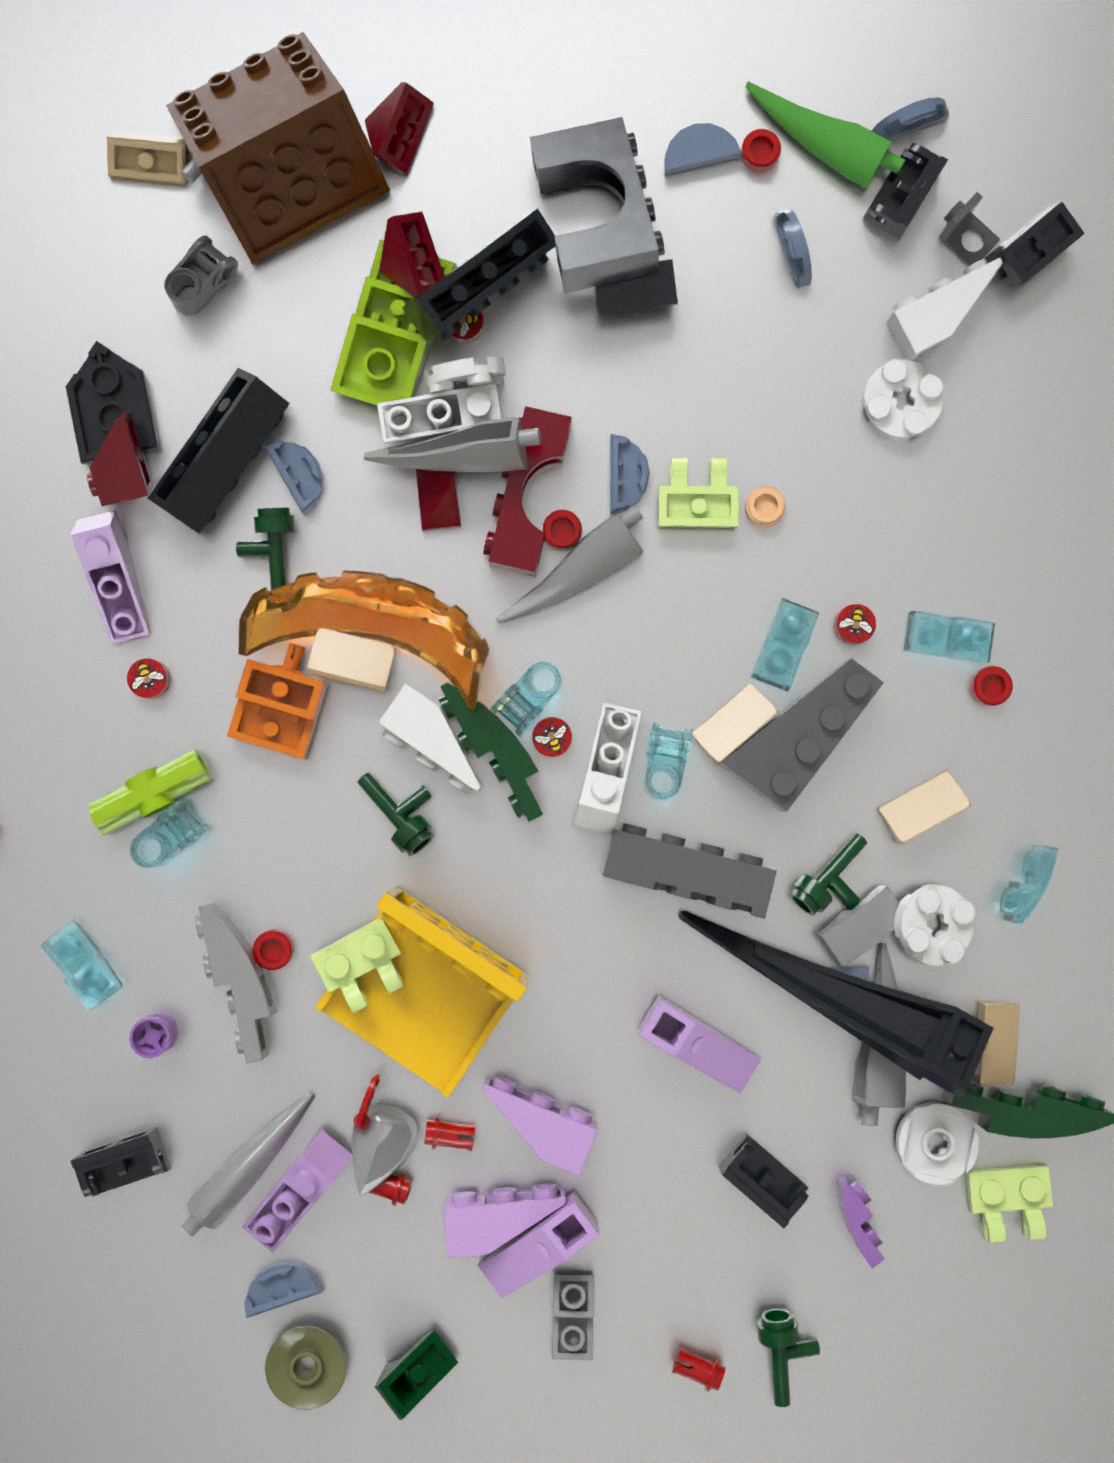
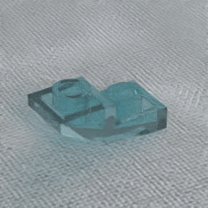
[751,598,820,692]
[903,611,995,663]
[1000,845,1059,924]
[40,918,123,1011]

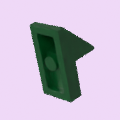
[375,1330,458,1420]

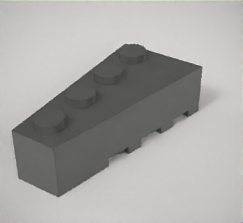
[718,658,884,812]
[602,823,777,919]

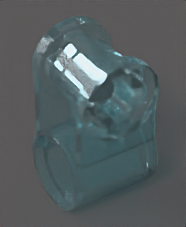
[490,662,563,736]
[643,722,692,801]
[130,798,210,868]

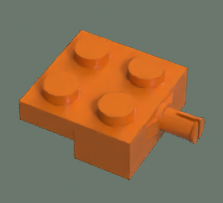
[227,643,328,760]

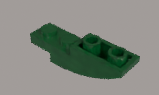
[438,683,543,822]
[942,1082,1114,1139]

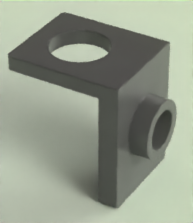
[939,192,1000,266]

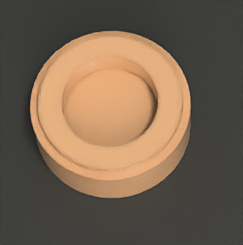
[745,486,786,528]

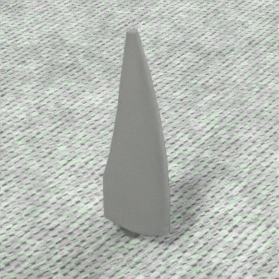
[363,417,542,472]
[495,506,644,623]
[852,943,906,1126]
[182,1091,315,1236]

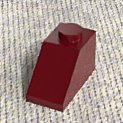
[87,411,154,507]

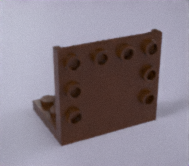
[166,31,390,265]

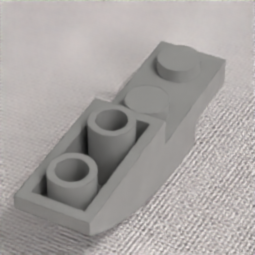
[195,903,277,1064]

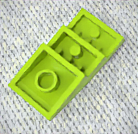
[330,239,457,405]

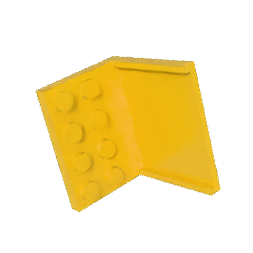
[315,886,529,1098]

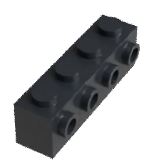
[402,208,556,341]
[147,368,290,534]

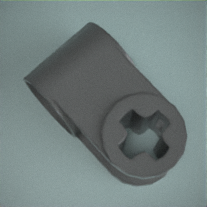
[164,235,238,315]

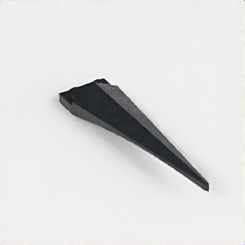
[678,911,994,1099]

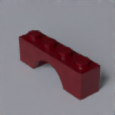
[483,406,572,577]

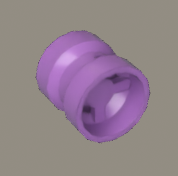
[129,1013,179,1059]

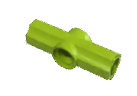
[87,749,212,835]

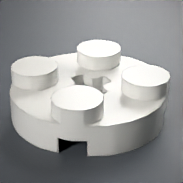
[424,356,506,394]
[862,359,943,441]
[894,884,975,966]
[895,1101,979,1185]

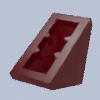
[364,82,434,175]
[379,211,444,297]
[416,469,461,531]

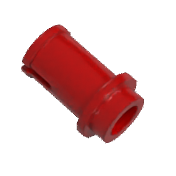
[424,1117,475,1151]
[368,1173,413,1206]
[671,1347,726,1392]

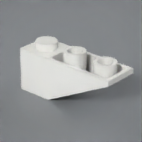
[886,258,1003,361]
[377,383,503,444]
[378,683,482,794]
[573,702,642,835]

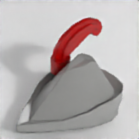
[351,1074,418,1197]

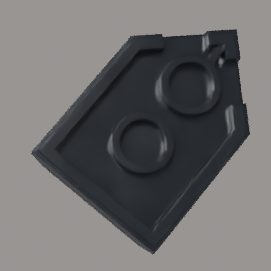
[66,341,159,464]

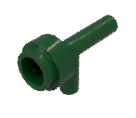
[236,507,295,600]
[357,772,434,856]
[790,833,868,916]
[757,1308,820,1407]

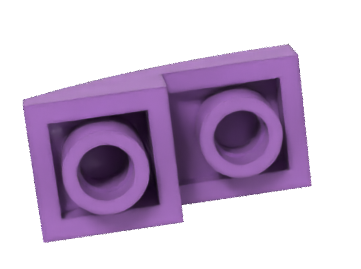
[836,1175,885,1268]

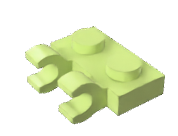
[658,458,739,528]
[310,918,404,1013]
[965,1164,1053,1243]

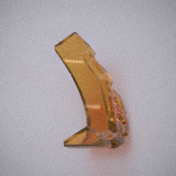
[238,570,489,710]

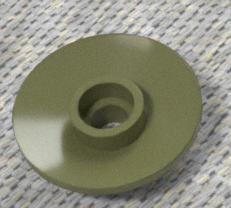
[265,1326,347,1410]

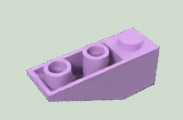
[71,510,150,644]
[638,995,761,1093]
[482,1076,598,1176]
[242,1129,352,1252]
[443,1184,566,1258]
[478,1191,599,1298]

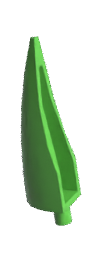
[745,81,905,189]

